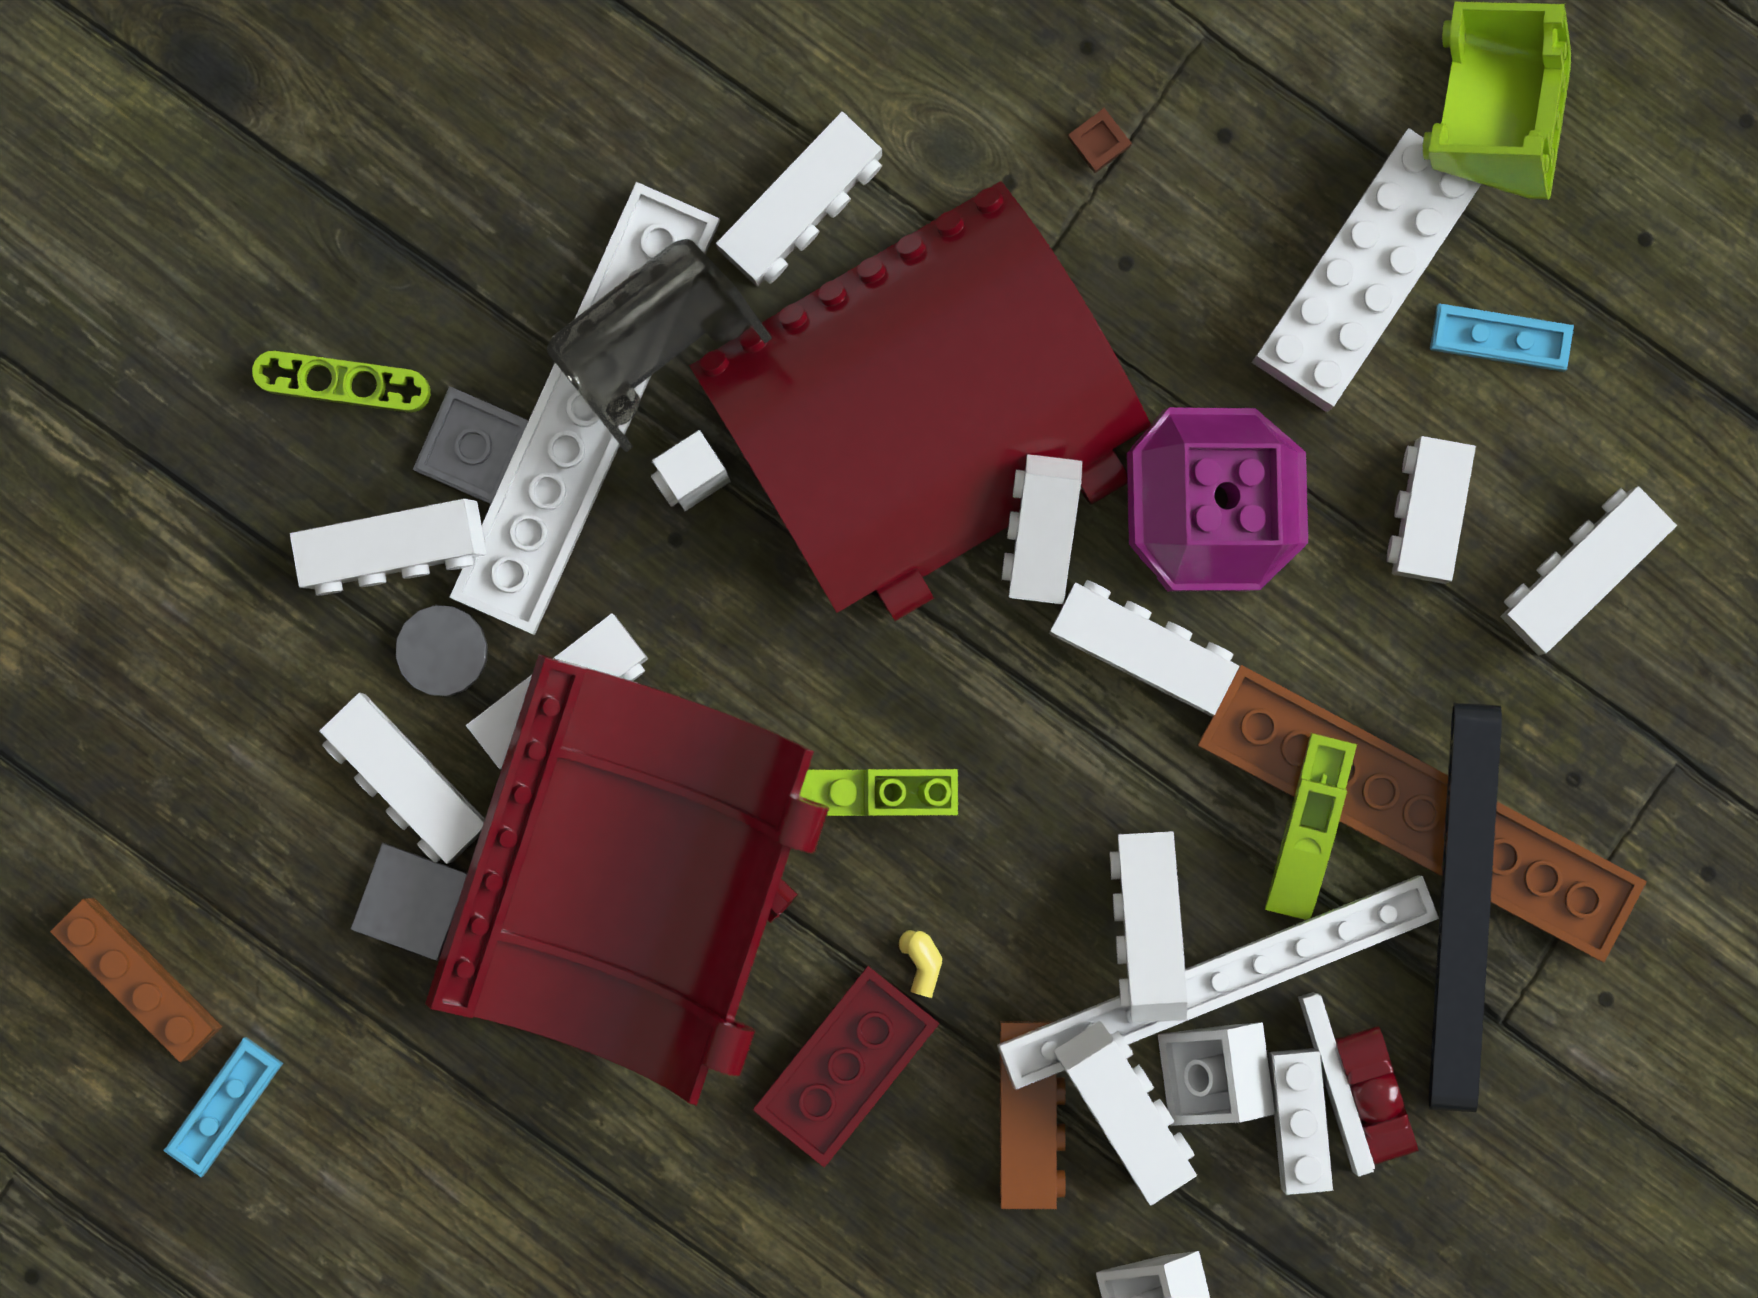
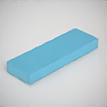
[1430,303,1574,372]
[164,1037,283,1177]

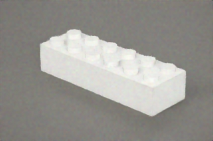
[1252,128,1481,412]

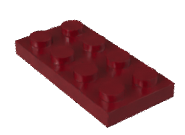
[753,966,940,1168]

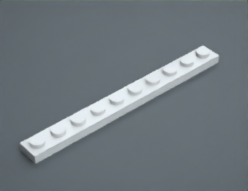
[997,875,1439,1090]

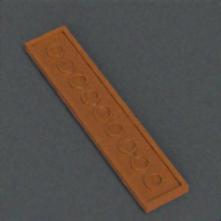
[1197,665,1647,963]

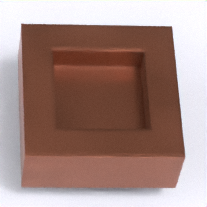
[1067,108,1132,174]

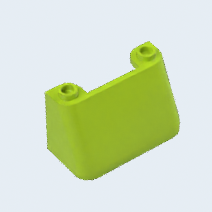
[1423,2,1571,200]

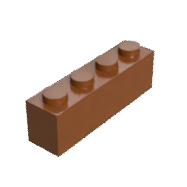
[50,898,222,1063]
[1000,1021,1066,1209]

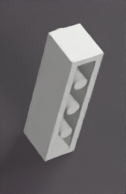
[716,112,882,287]
[1500,486,1677,656]
[290,499,487,596]
[1049,580,1239,716]
[466,613,648,769]
[320,693,485,864]
[1110,831,1188,1023]
[1053,1021,1197,1206]

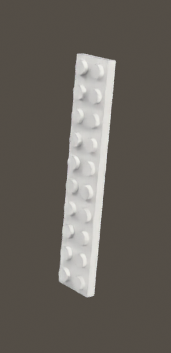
[450,182,720,635]

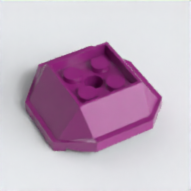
[1127,407,1308,592]

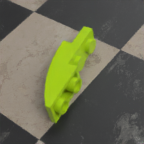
[1265,733,1357,920]
[799,769,958,816]

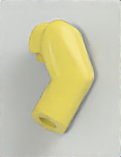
[899,930,942,998]

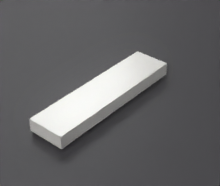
[1298,992,1375,1176]

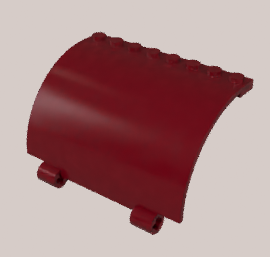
[689,181,1151,622]
[425,654,829,1105]

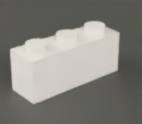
[651,430,731,511]
[1387,436,1476,584]
[1002,454,1082,605]
[1268,1048,1333,1195]

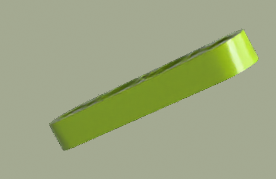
[252,351,431,413]

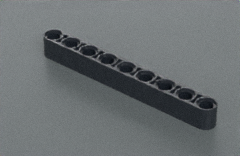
[1429,703,1502,1112]

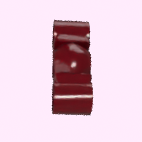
[1335,1026,1419,1165]

